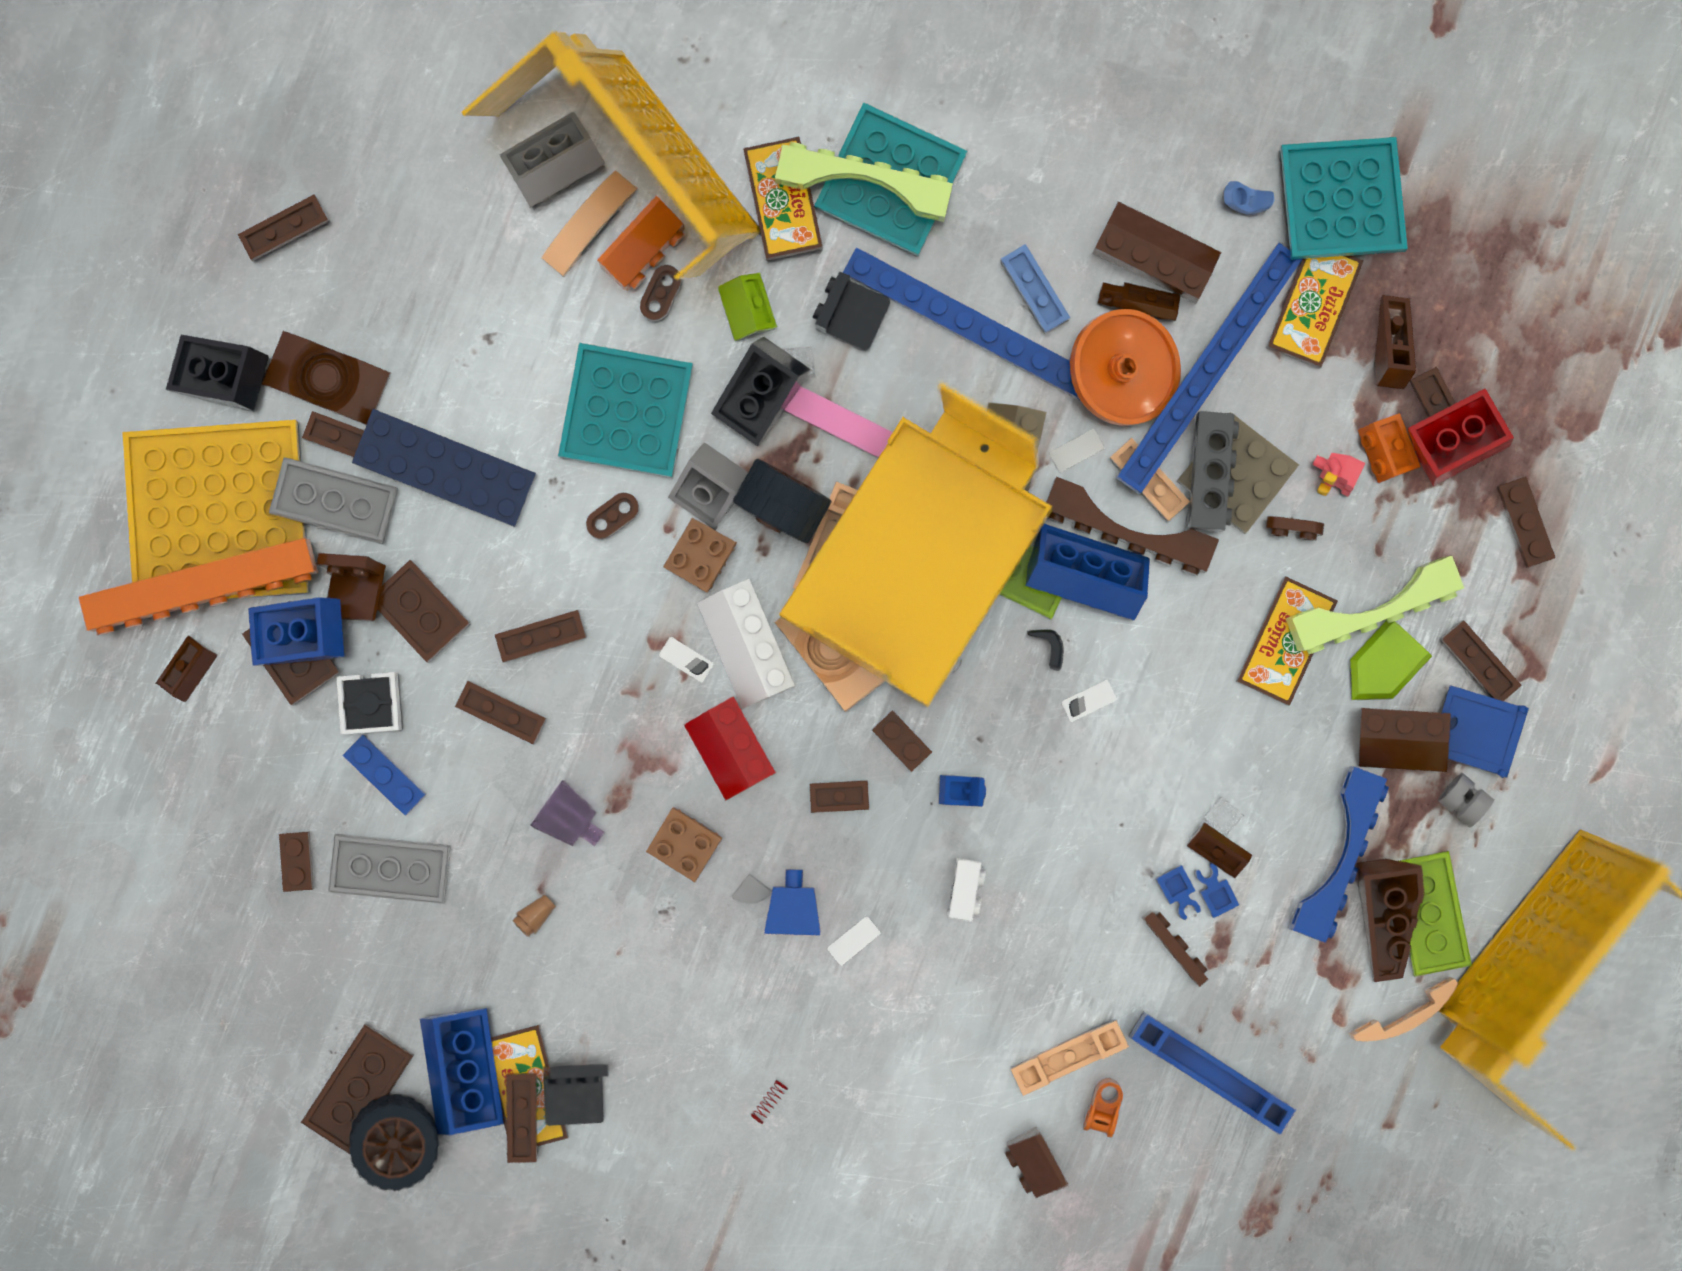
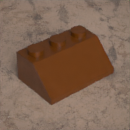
[1359,708,1451,772]

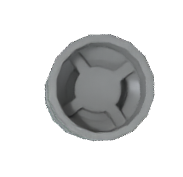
[1438,773,1494,828]

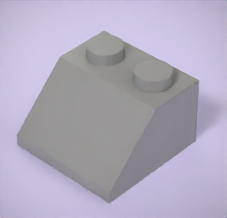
[668,442,748,530]

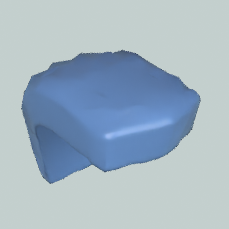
[1224,181,1274,215]

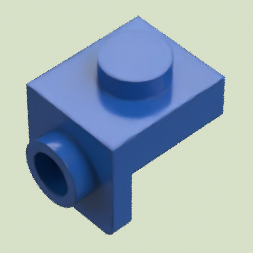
[939,775,986,807]

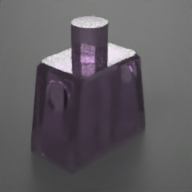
[530,780,605,847]

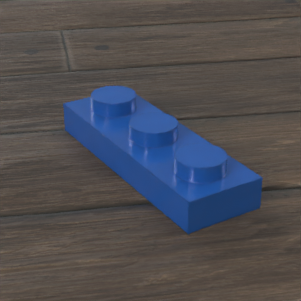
[342,735,426,816]

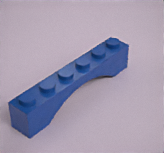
[1289,766,1389,943]
[1129,1012,1296,1135]

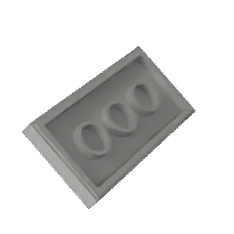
[269,457,397,544]
[328,834,451,904]

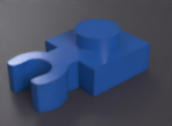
[1195,863,1239,918]
[1155,865,1201,920]

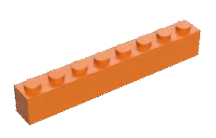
[79,538,318,635]

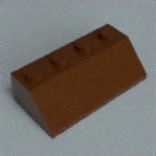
[1093,201,1221,304]

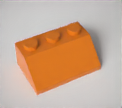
[597,196,685,292]

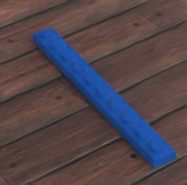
[1116,243,1302,495]
[843,247,1081,401]

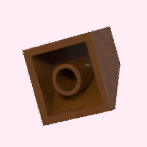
[1004,1126,1068,1198]

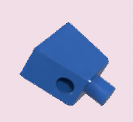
[765,869,820,935]

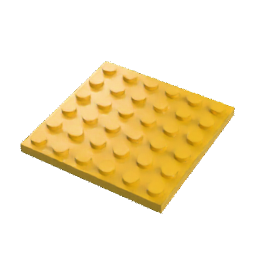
[122,420,309,599]

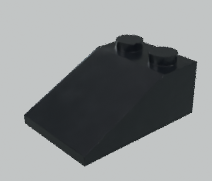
[166,334,269,411]
[711,337,811,446]

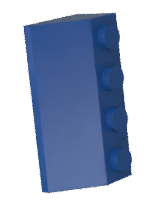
[1026,524,1150,620]
[420,1008,504,1135]

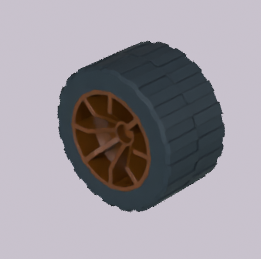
[733,459,832,543]
[349,1095,439,1191]

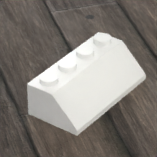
[697,579,795,709]

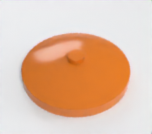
[1070,309,1181,426]

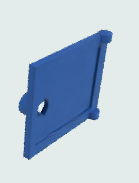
[1441,685,1529,778]

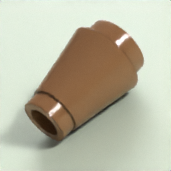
[512,895,556,937]

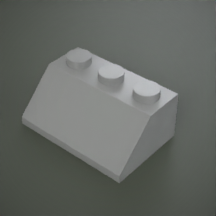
[499,111,605,207]

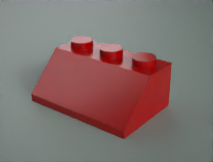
[1408,389,1514,486]
[684,696,776,801]

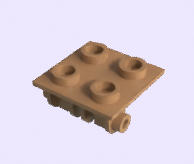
[663,518,737,593]
[646,807,722,882]

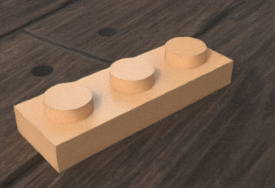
[1110,438,1190,522]

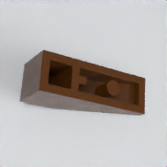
[1375,295,1416,389]

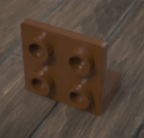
[316,553,386,622]

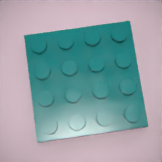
[814,102,968,256]
[1280,137,1408,260]
[558,343,693,478]

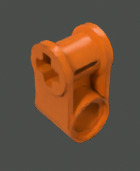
[1083,1078,1123,1138]

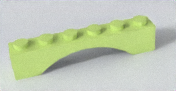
[775,142,953,222]
[1286,556,1464,654]

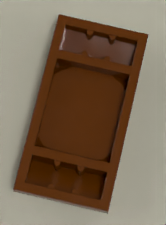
[262,331,391,425]

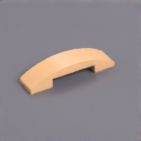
[541,170,638,277]
[793,481,858,589]
[1349,977,1458,1041]
[1011,1020,1129,1096]

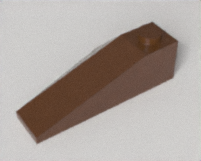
[1357,859,1424,982]

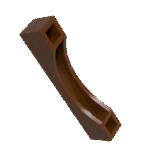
[1046,476,1219,576]

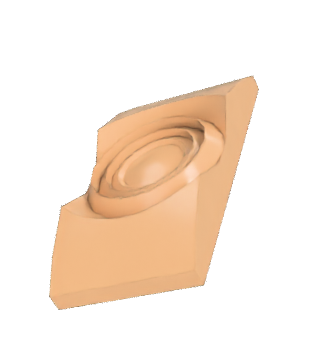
[775,617,885,712]

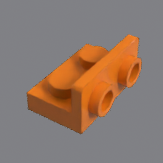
[1358,413,1421,483]

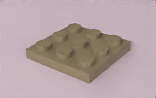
[1177,412,1299,534]

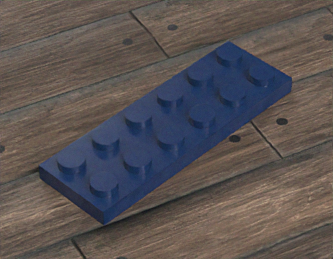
[352,409,536,527]

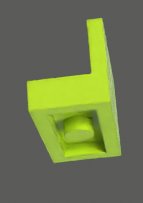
[718,273,777,340]

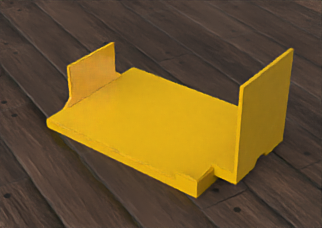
[461,31,761,280]
[779,383,1052,707]
[1438,829,1682,1150]

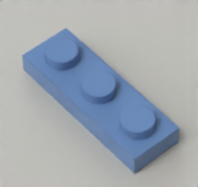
[1000,244,1070,334]

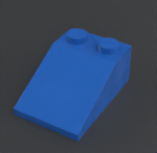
[248,597,344,666]

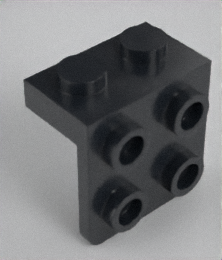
[813,271,890,351]

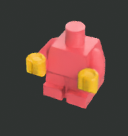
[1312,453,1365,497]

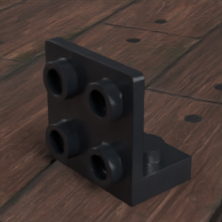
[543,1064,608,1126]

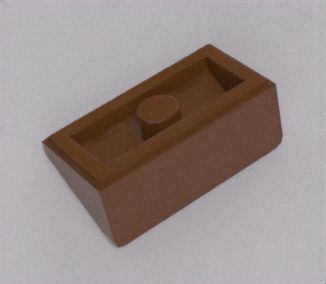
[156,635,217,702]

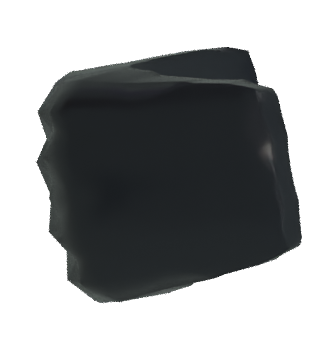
[1027,629,1064,671]

